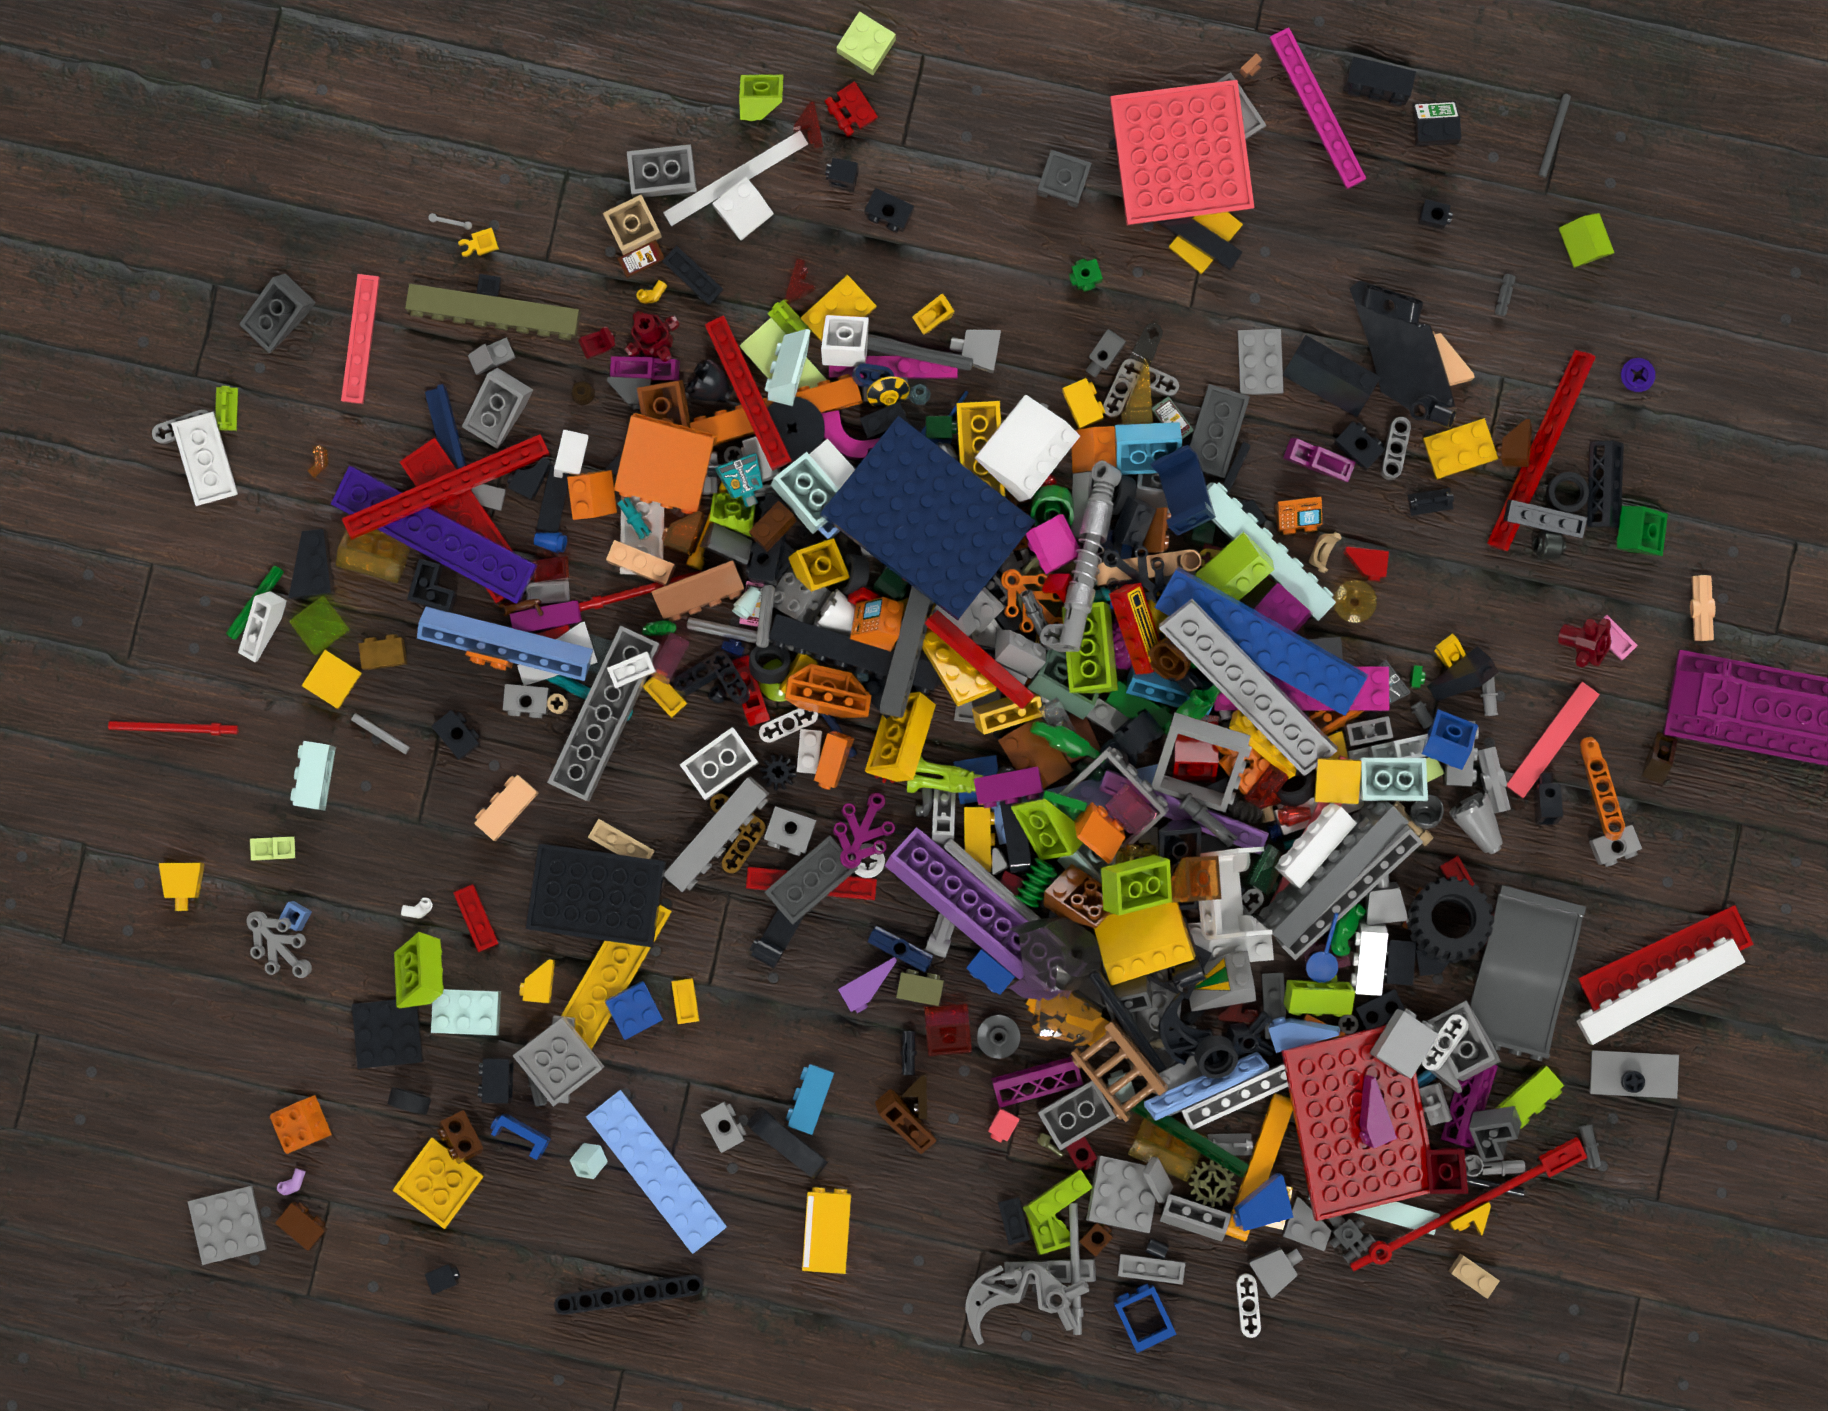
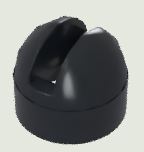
[708,684,727,704]

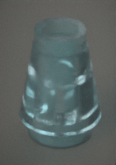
[909,384,930,405]

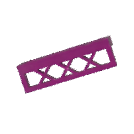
[991,1056,1083,1108]
[1441,1065,1498,1149]

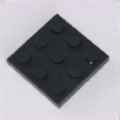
[352,1000,423,1069]

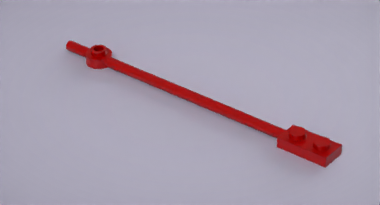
[1349,1137,1587,1272]

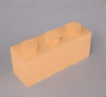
[606,540,676,586]
[474,775,539,841]

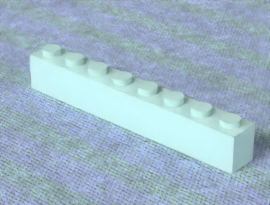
[1207,482,1336,621]

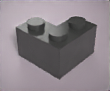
[1105,975,1153,1031]
[1469,1106,1521,1162]

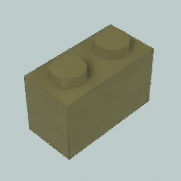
[896,969,944,1006]

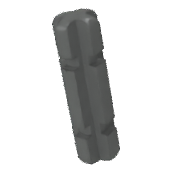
[1495,274,1516,316]

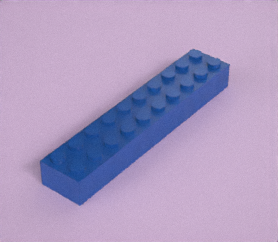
[1154,567,1368,716]

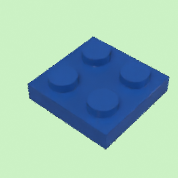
[604,981,663,1040]

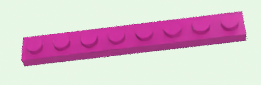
[1269,27,1366,190]

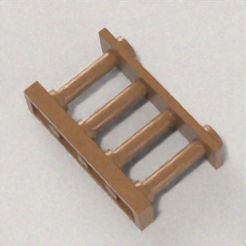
[1071,1019,1168,1122]

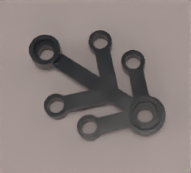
[1102,545,1167,604]

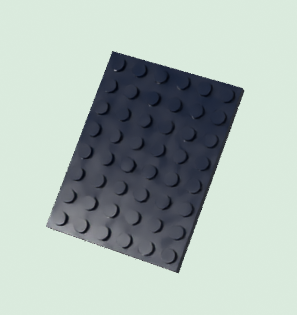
[820,416,1035,621]

